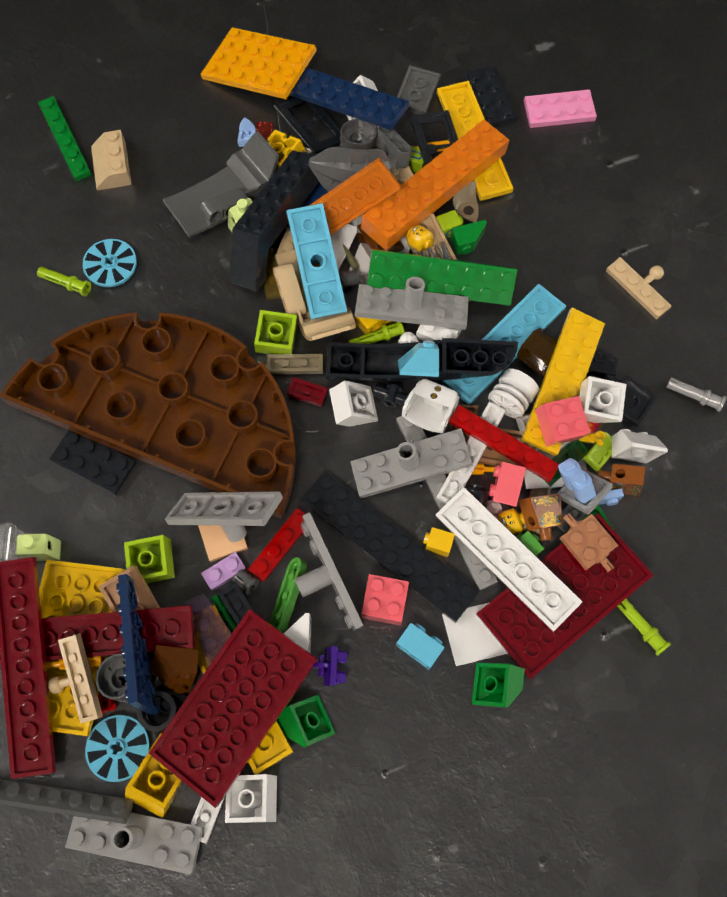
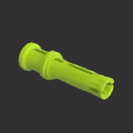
[37,266,91,297]
[349,322,405,344]
[617,598,671,656]

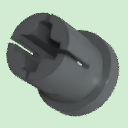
[339,270,360,290]
[233,569,260,596]

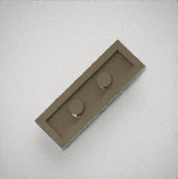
[267,354,323,374]

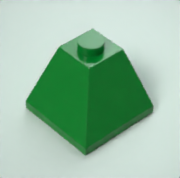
[472,663,525,708]
[277,694,336,748]

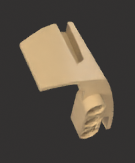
[273,249,356,341]

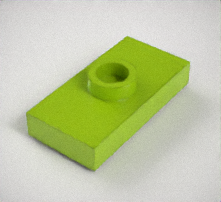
[582,432,612,472]

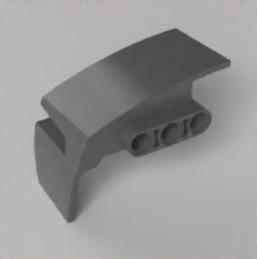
[163,131,279,237]

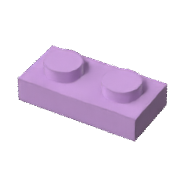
[201,552,246,591]

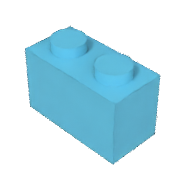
[396,623,445,670]

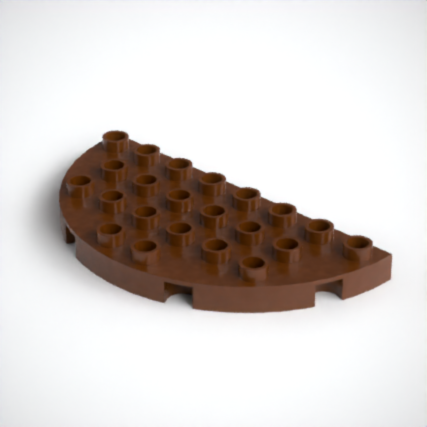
[0,313,296,519]

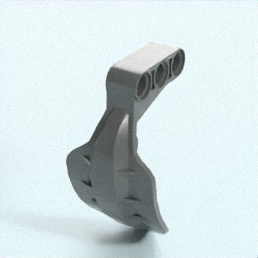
[309,127,412,192]

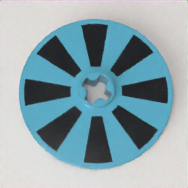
[83,239,137,287]
[85,715,150,782]

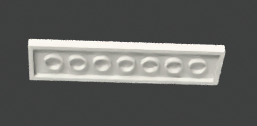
[436,487,582,631]

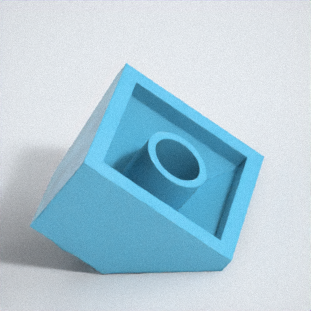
[398,341,439,377]

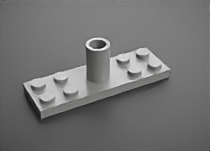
[355,277,468,330]
[350,428,473,498]
[165,492,283,542]
[294,513,363,631]
[65,812,204,875]

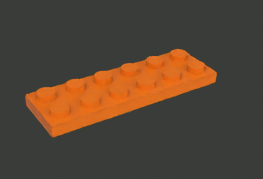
[309,158,401,235]

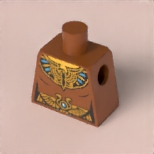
[598,464,645,497]
[518,493,562,541]

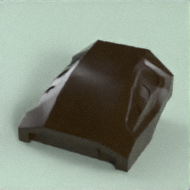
[517,328,558,378]

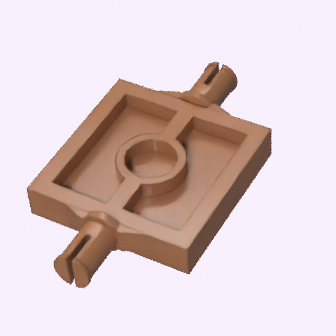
[560,513,618,572]

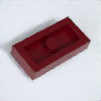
[286,377,328,407]

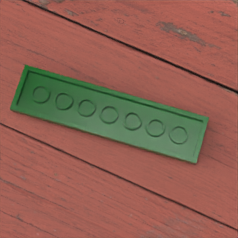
[367,249,518,306]

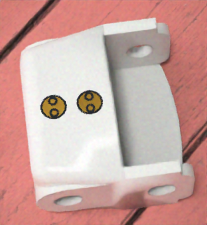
[402,379,460,434]

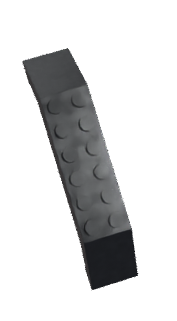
[230,150,319,292]

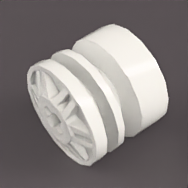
[488,368,539,418]

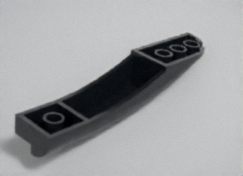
[326,338,518,382]

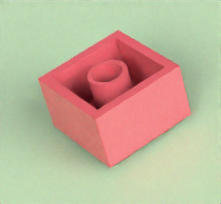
[535,396,591,447]
[489,462,526,507]
[361,574,409,626]

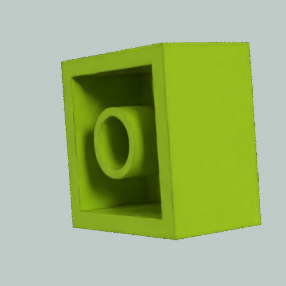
[254,310,297,354]
[124,535,175,584]

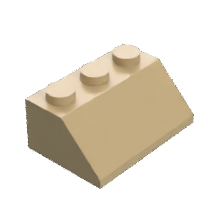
[91,130,131,190]

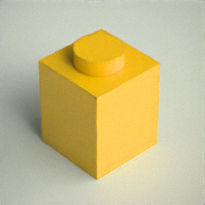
[423,527,455,557]

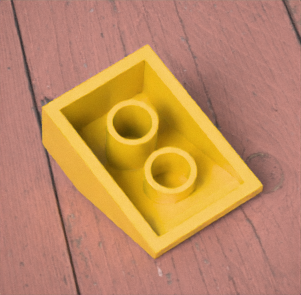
[125,733,183,818]

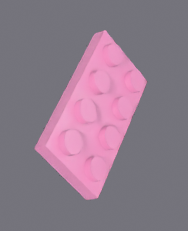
[524,90,597,128]

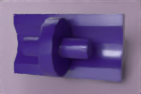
[313,646,347,687]

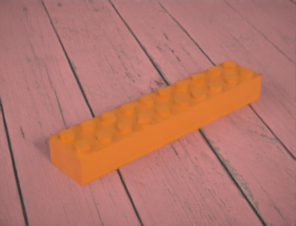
[361,120,509,251]

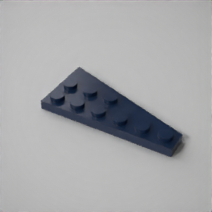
[116,574,159,715]

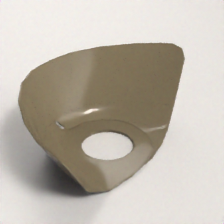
[453,181,479,223]

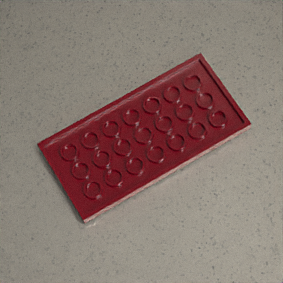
[476,513,653,680]
[149,609,318,808]

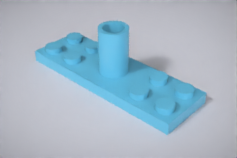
[286,203,347,320]

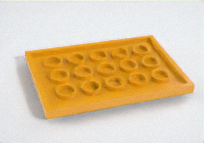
[201,27,317,99]

